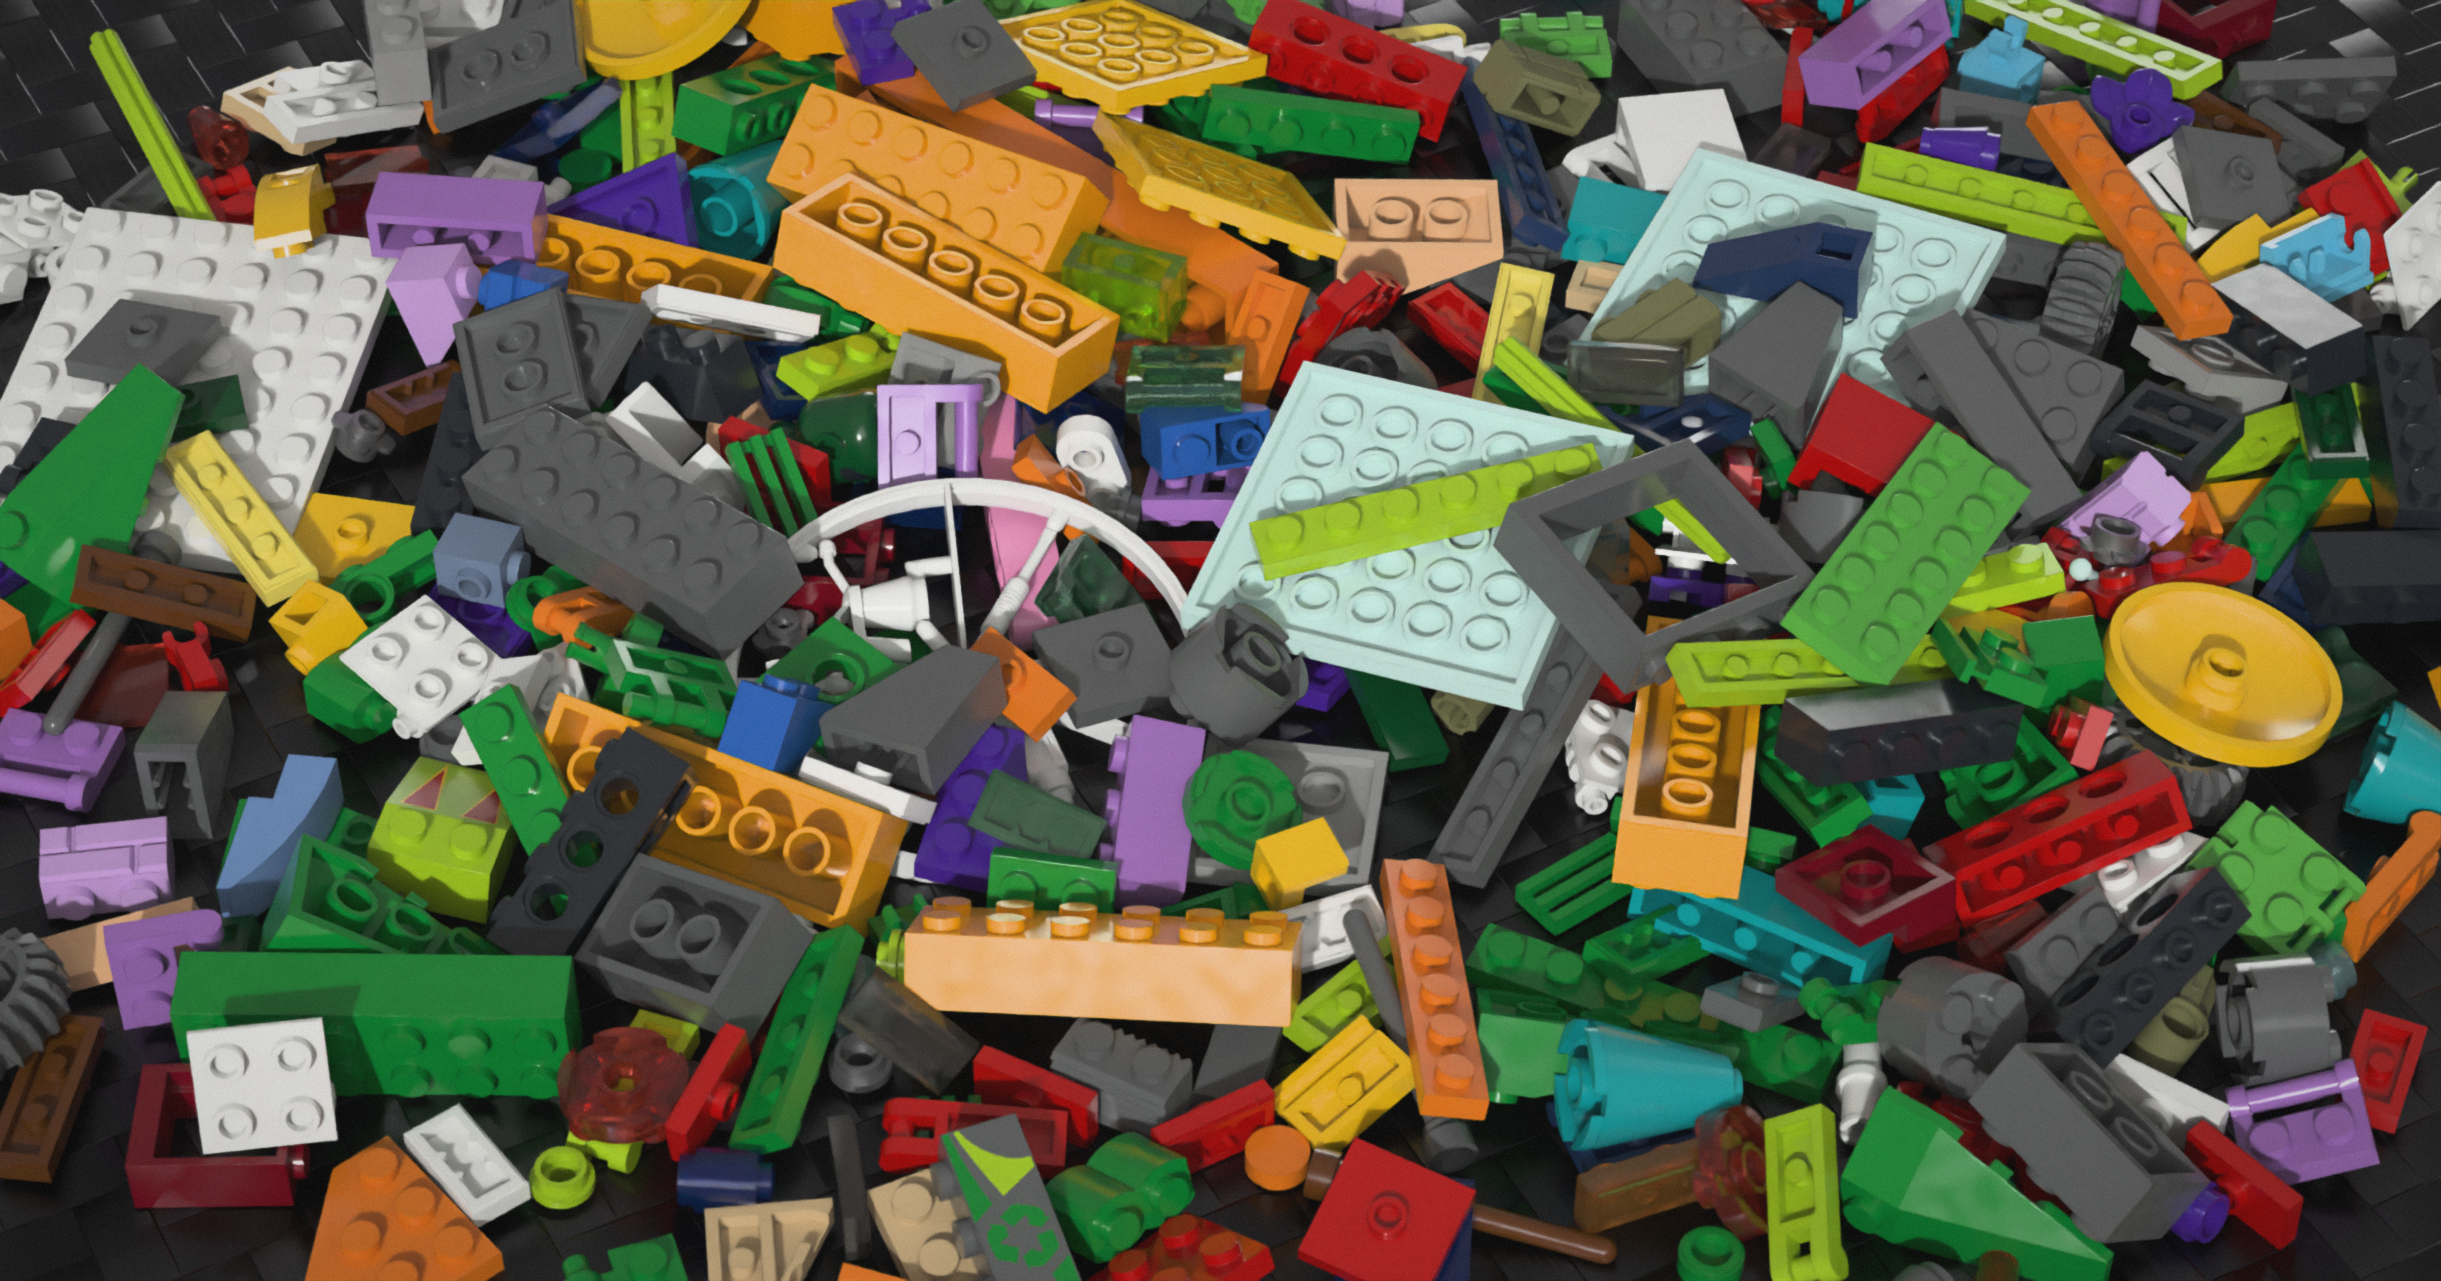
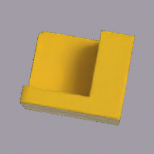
[1250,817,1349,912]

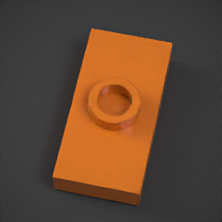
[1011,433,1099,553]
[969,626,1077,744]

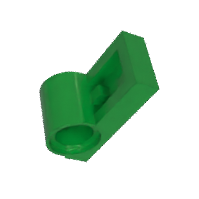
[326,529,438,628]

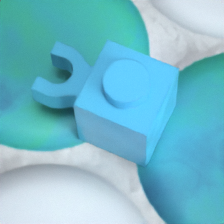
[1957,15,2045,104]

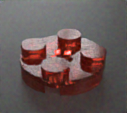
[557,1027,689,1144]
[1692,1105,1769,1241]

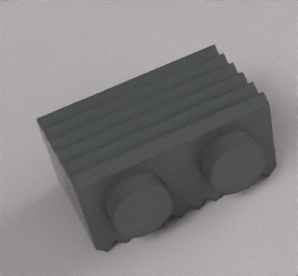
[1050,1017,1192,1140]

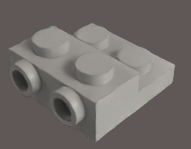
[2130,325,2288,417]
[887,331,1002,470]

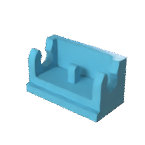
[2259,213,2374,303]

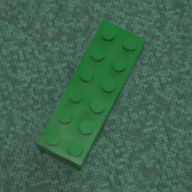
[169,951,584,1099]

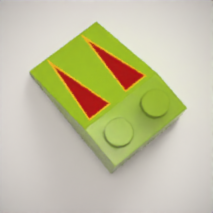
[367,756,520,924]

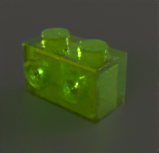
[1062,232,1187,343]

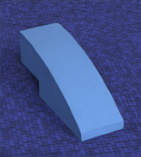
[216,754,344,918]

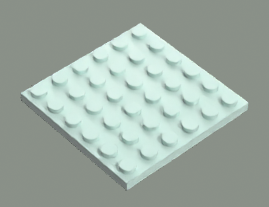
[1563,147,2007,451]
[1180,361,1634,711]

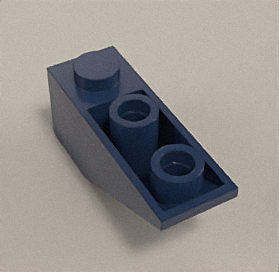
[1693,222,1873,319]

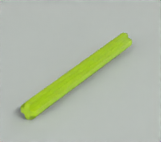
[90,29,217,221]
[1493,336,1732,564]

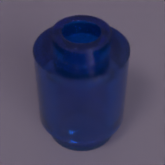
[677,1147,775,1214]

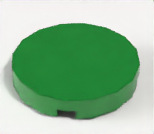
[1182,750,1304,870]

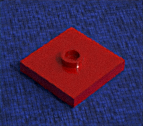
[1298,1137,1476,1281]

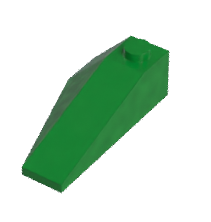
[0,363,186,619]
[1939,714,2081,831]
[258,833,507,955]
[1472,987,1739,1104]

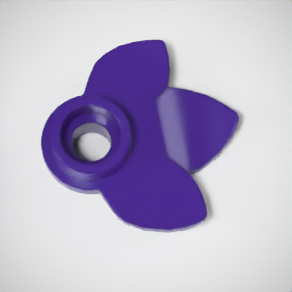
[2090,68,2195,154]

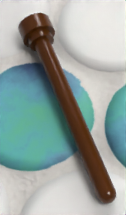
[1303,1146,1617,1264]

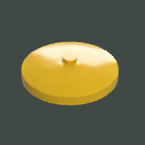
[574,0,751,80]
[2102,582,2343,767]

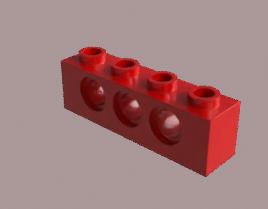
[1248,0,1468,142]
[1922,749,2193,929]

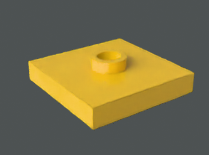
[293,492,415,586]

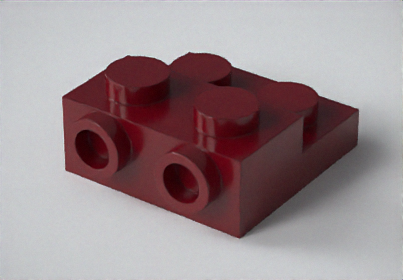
[1775,823,1956,947]

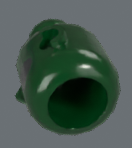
[767,387,878,489]

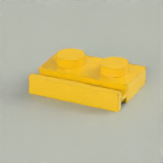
[1273,1014,1415,1152]

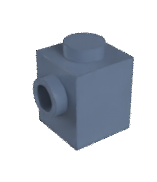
[433,513,531,608]

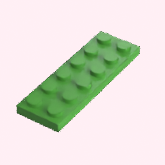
[1780,421,2032,688]

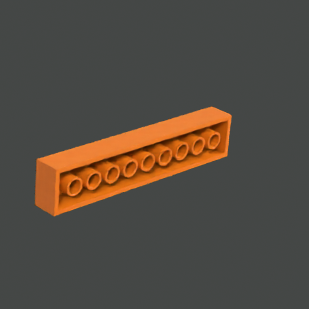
[835,54,1279,371]

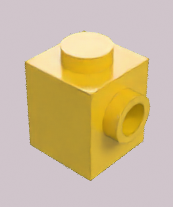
[269,579,368,676]

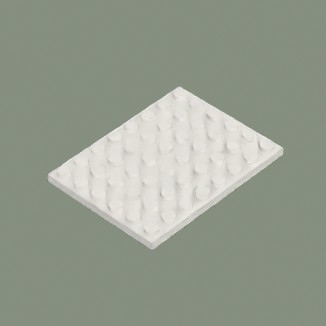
[0,207,399,575]

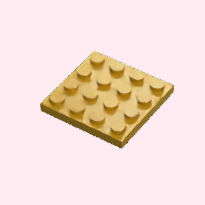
[998,0,1268,115]
[1092,109,1347,261]

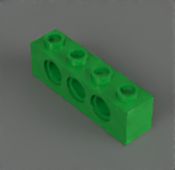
[671,53,836,157]

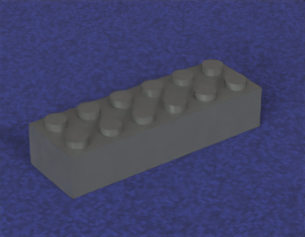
[461,403,804,661]

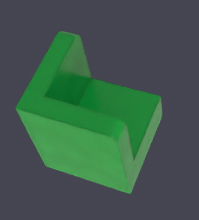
[2022,615,2105,707]

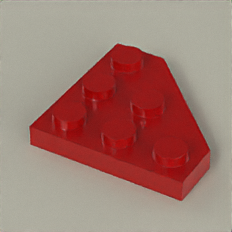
[1272,269,1406,400]

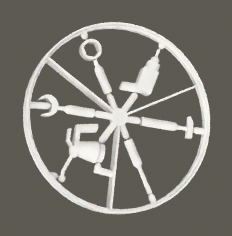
[725,478,1202,885]

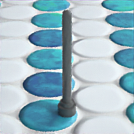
[43,531,182,736]
[1342,909,1478,1174]

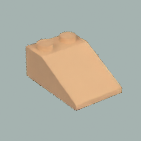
[1332,179,1504,295]

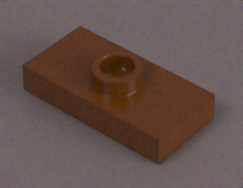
[366,359,462,436]

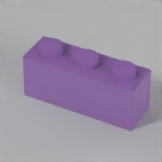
[1798,0,1952,110]
[365,172,549,265]
[1095,714,1206,909]

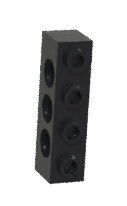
[486,727,700,968]
[2025,866,2252,1070]

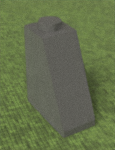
[1708,281,1843,449]
[819,644,1008,795]
[134,691,235,839]

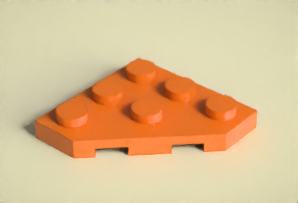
[305,1135,504,1281]

